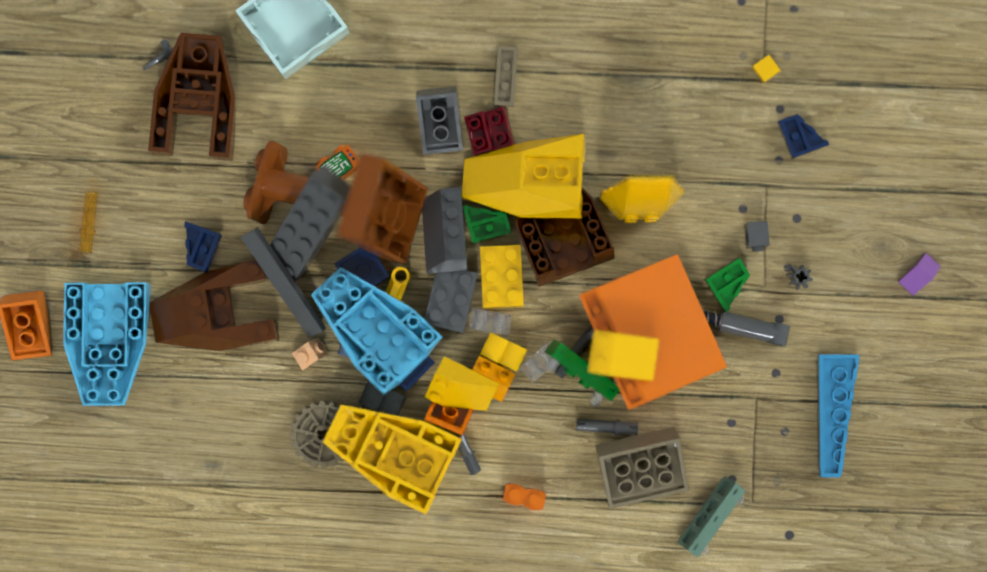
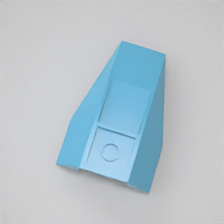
[311,267,442,394]

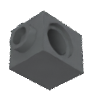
[744,221,770,252]

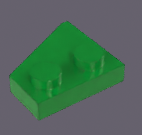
[462,205,512,244]

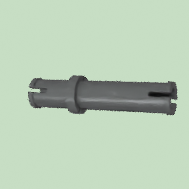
[552,324,594,379]
[576,418,638,436]

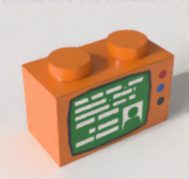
[315,145,359,180]

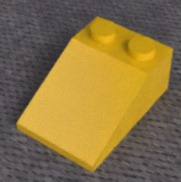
[588,330,659,381]
[425,356,499,411]

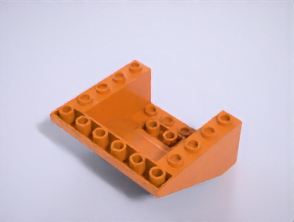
[579,254,728,410]

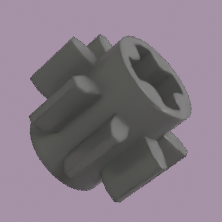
[786,265,813,290]

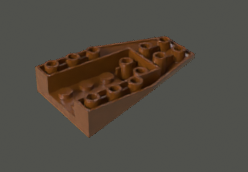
[515,187,615,287]

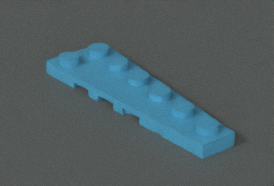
[818,354,859,477]

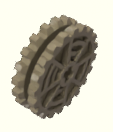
[290,401,344,468]

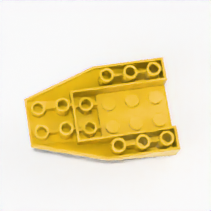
[462,134,586,218]

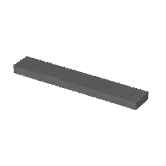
[241,227,326,338]

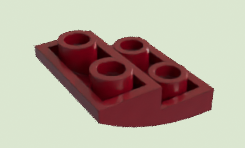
[464,106,515,156]

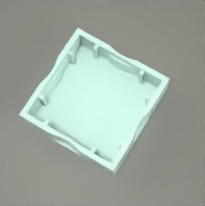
[235,0,349,79]

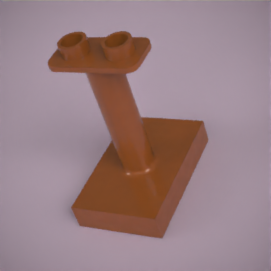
[243,141,428,265]

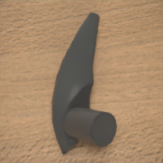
[142,39,173,70]

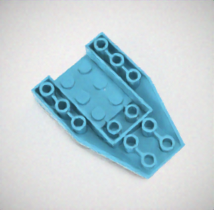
[63,282,151,406]

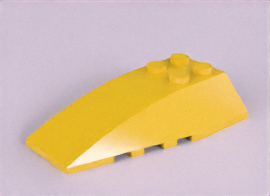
[599,177,684,223]
[323,405,462,514]

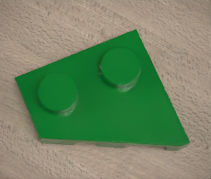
[704,258,750,312]

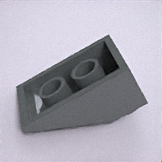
[416,86,463,155]

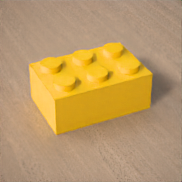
[480,245,524,309]

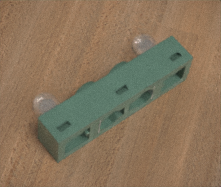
[677,476,746,557]

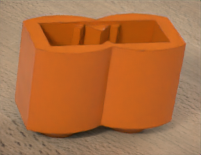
[503,483,546,510]

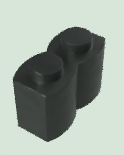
[358,380,406,416]

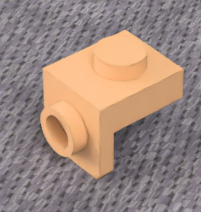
[292,338,329,371]

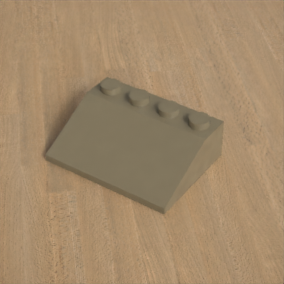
[595,427,689,509]

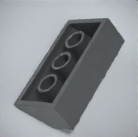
[422,187,467,274]

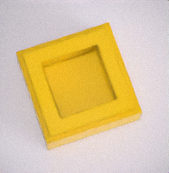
[752,55,781,83]

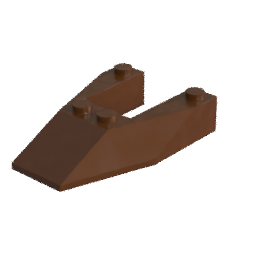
[148,33,236,161]
[149,260,279,351]

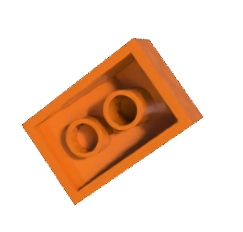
[0,291,52,360]

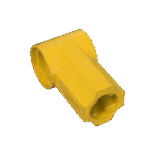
[385,267,411,301]

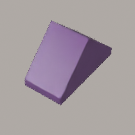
[898,253,941,296]

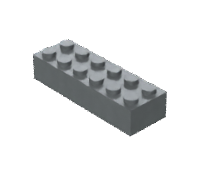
[270,165,351,282]

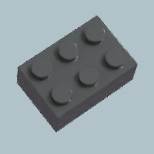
[424,270,478,334]

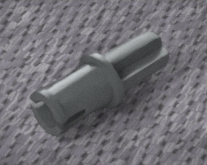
[458,434,481,475]

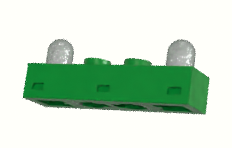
[544,339,620,407]

